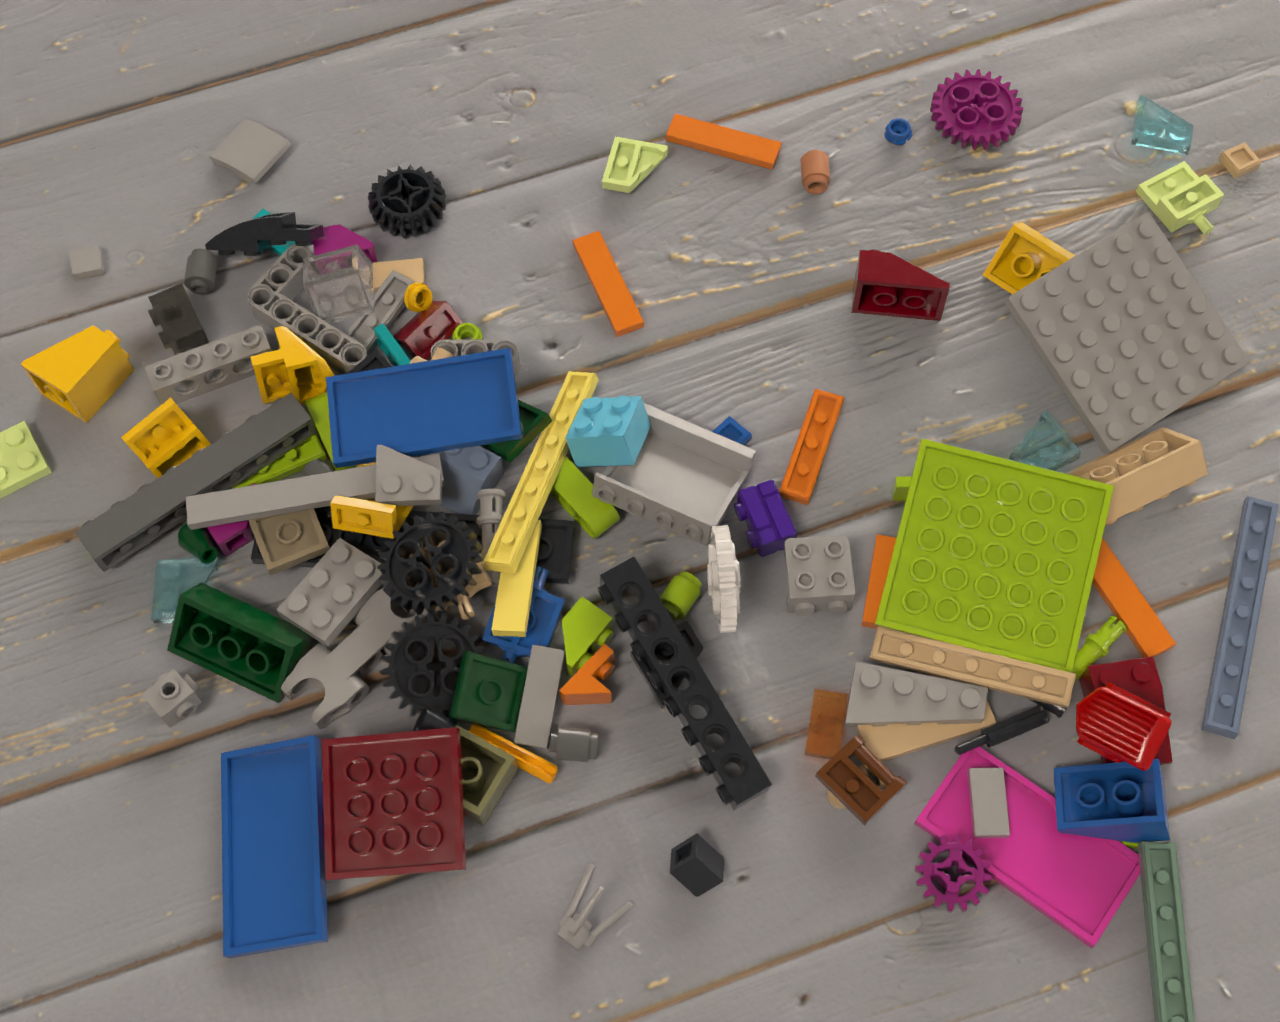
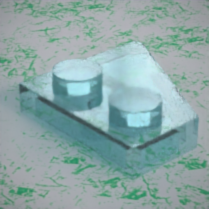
[1131,95,1193,155]
[1009,410,1081,471]
[151,557,221,624]

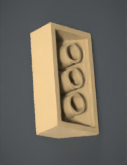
[1065,427,1208,525]

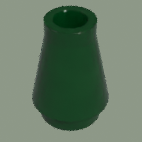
[178,523,218,564]

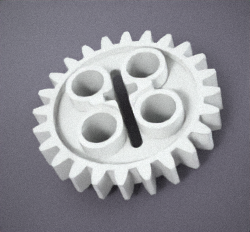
[707,525,741,633]

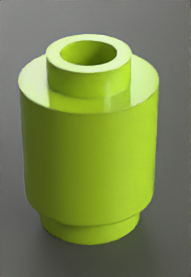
[659,571,702,620]

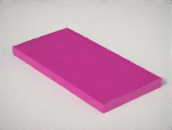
[914,747,1140,948]

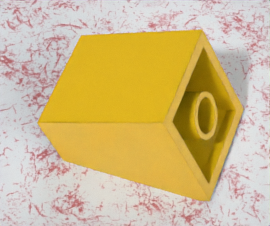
[20,325,134,423]

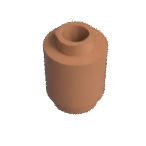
[800,150,830,194]

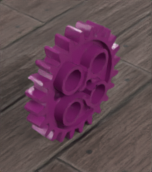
[930,69,1023,150]

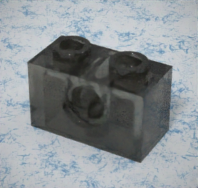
[148,283,210,355]

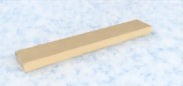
[870,626,1076,708]

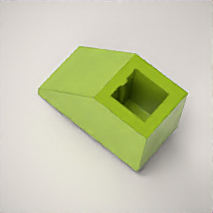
[562,596,614,677]

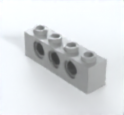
[145,324,272,405]

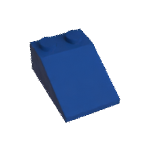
[1054,759,1170,843]

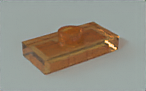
[804,689,848,760]

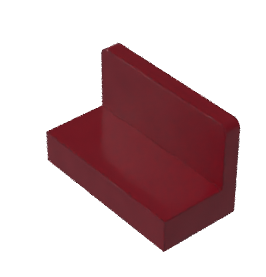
[393,301,463,360]

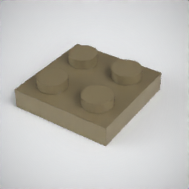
[248,509,330,576]

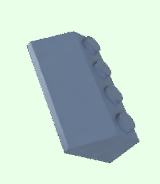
[375,446,504,515]

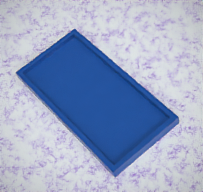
[326,348,523,468]
[221,735,328,959]

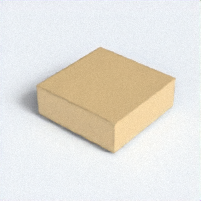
[1218,142,1262,179]

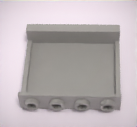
[592,403,756,546]

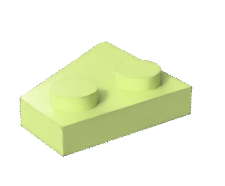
[602,136,668,193]

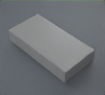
[967,768,1010,838]

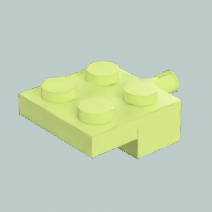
[1136,161,1224,235]

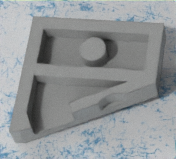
[375,445,442,506]

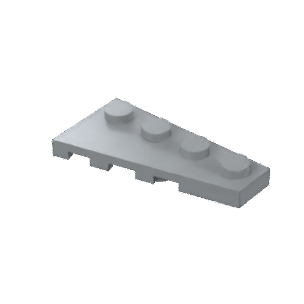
[844,661,988,728]

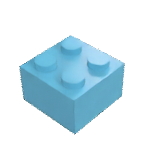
[565,396,651,467]

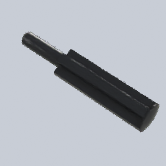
[955,705,1049,755]

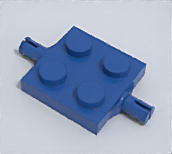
[482,567,566,664]

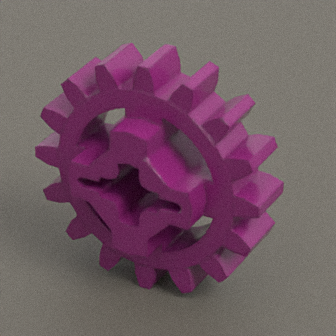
[914,835,992,913]

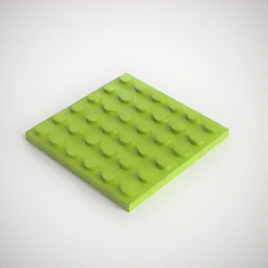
[874,438,1114,673]

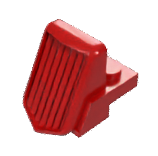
[1076,682,1172,771]

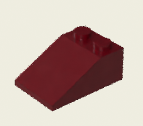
[851,249,950,321]
[1079,656,1173,765]

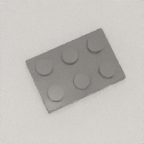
[277,538,383,647]

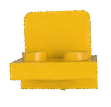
[250,326,335,404]
[121,397,211,479]

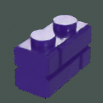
[734,480,797,557]

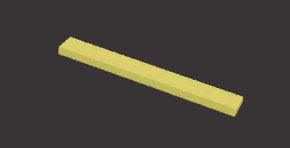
[482,371,599,574]

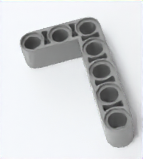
[247,244,368,374]

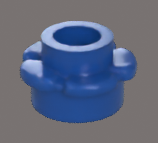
[884,118,912,145]

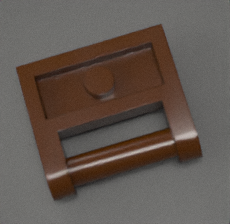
[815,735,908,826]

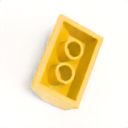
[983,223,1075,294]

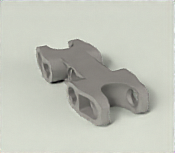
[280,588,438,729]

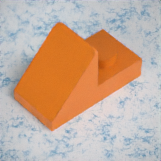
[559,643,615,705]

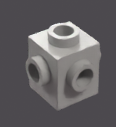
[141,669,202,728]

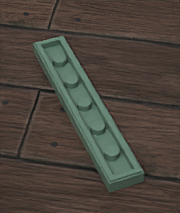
[1138,842,1195,1022]

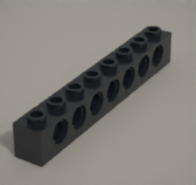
[597,557,772,810]

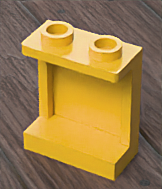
[330,462,414,539]

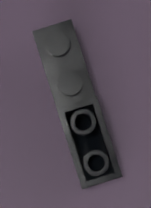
[205,212,324,256]

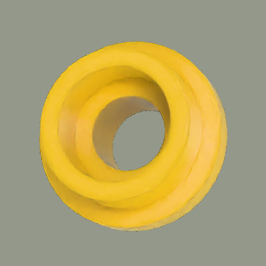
[404,282,433,312]

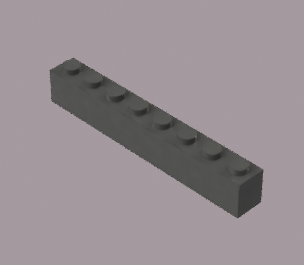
[75,393,317,573]

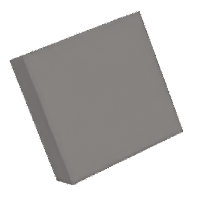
[69,245,105,280]

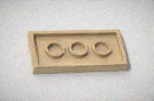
[847,675,997,762]

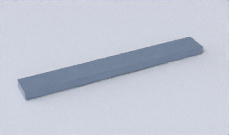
[1201,496,1279,739]

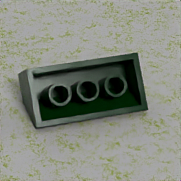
[167,582,312,703]

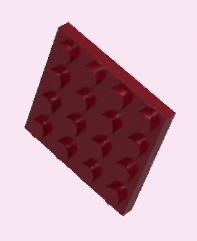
[322,727,466,880]

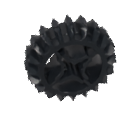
[368,164,446,238]

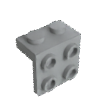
[784,535,855,616]

